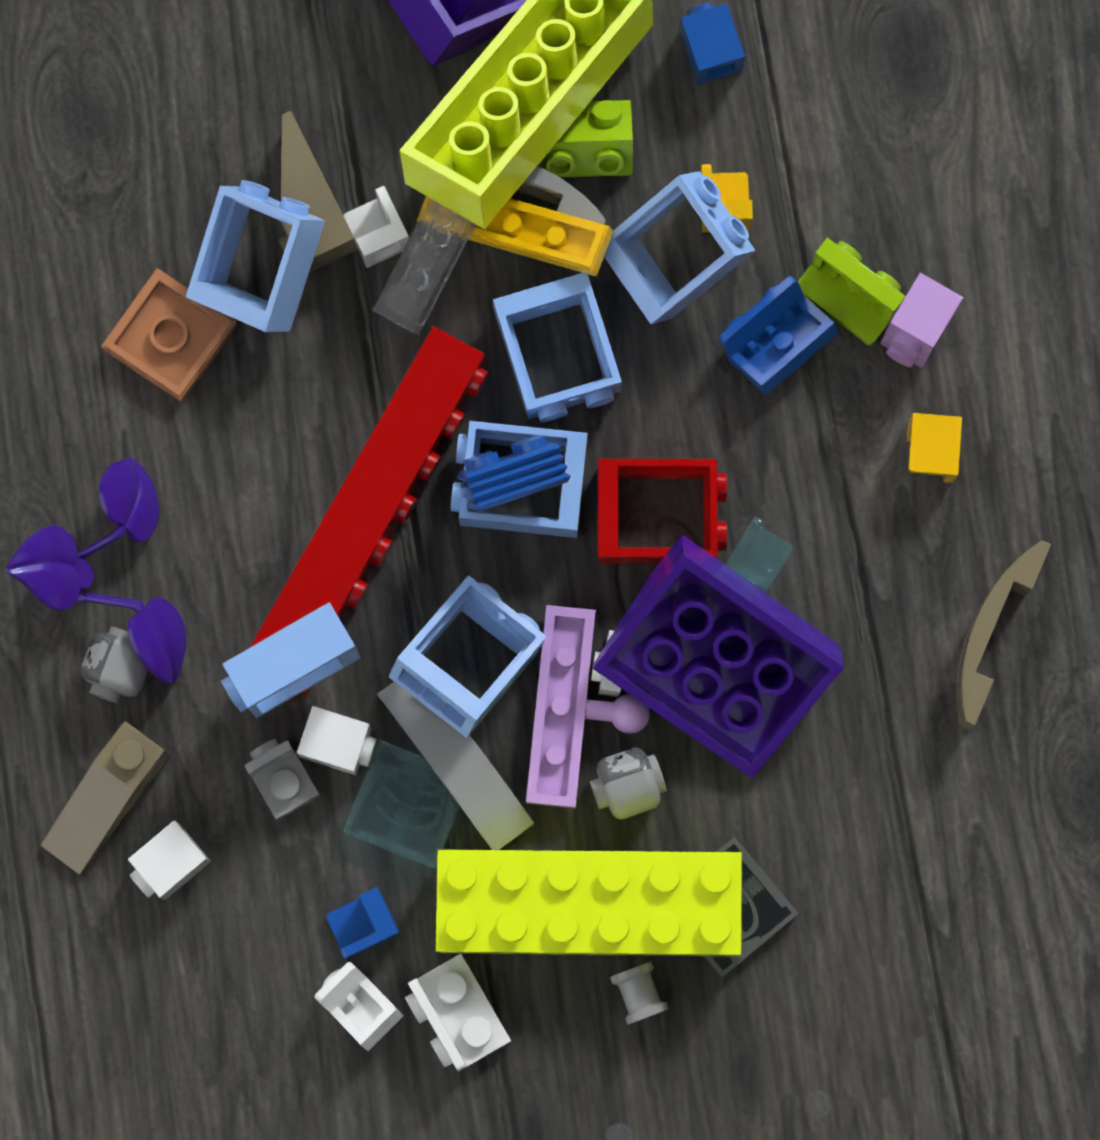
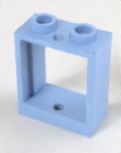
[604,171,756,325]
[186,180,326,332]
[493,273,622,422]
[451,421,588,538]
[389,575,547,738]
[221,602,360,719]

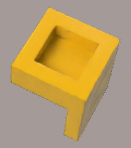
[700,164,753,233]
[906,413,962,483]

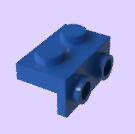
[719,276,839,396]

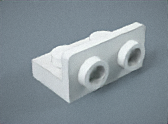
[405,954,511,1072]

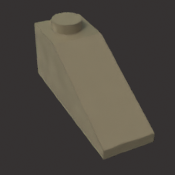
[278,111,357,273]
[40,721,171,875]

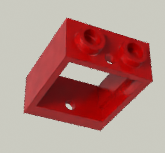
[598,459,727,564]

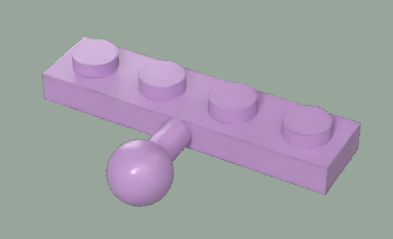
[526,605,650,809]

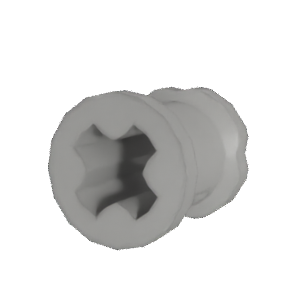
[610,962,669,1025]

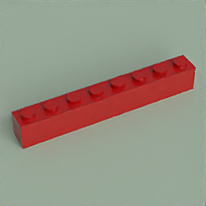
[250,326,489,702]

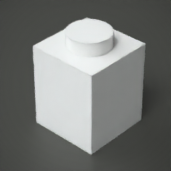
[297,706,377,776]
[128,820,211,900]

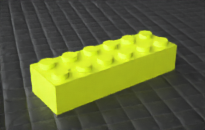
[399,0,654,229]
[436,850,742,957]

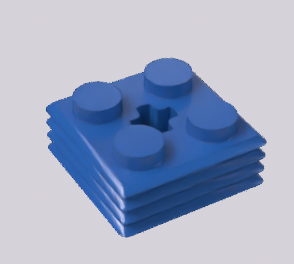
[457,435,571,511]

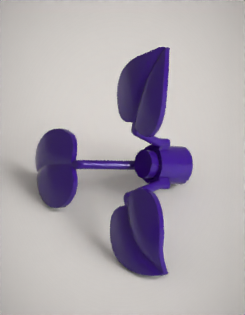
[5,457,186,685]

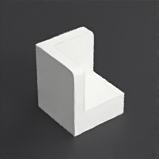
[344,186,411,268]

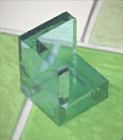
[725,516,793,594]

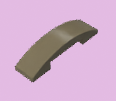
[956,540,1051,730]

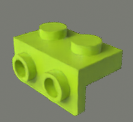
[538,100,633,178]
[798,238,906,346]

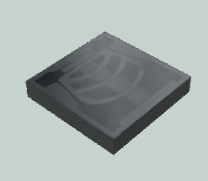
[703,836,799,978]

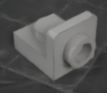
[244,739,320,821]

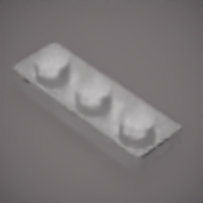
[372,198,476,335]

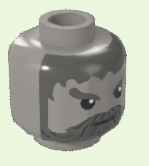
[80,626,149,704]
[590,748,667,820]

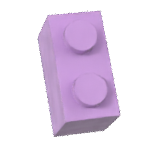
[880,272,963,368]

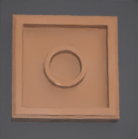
[101,268,238,404]

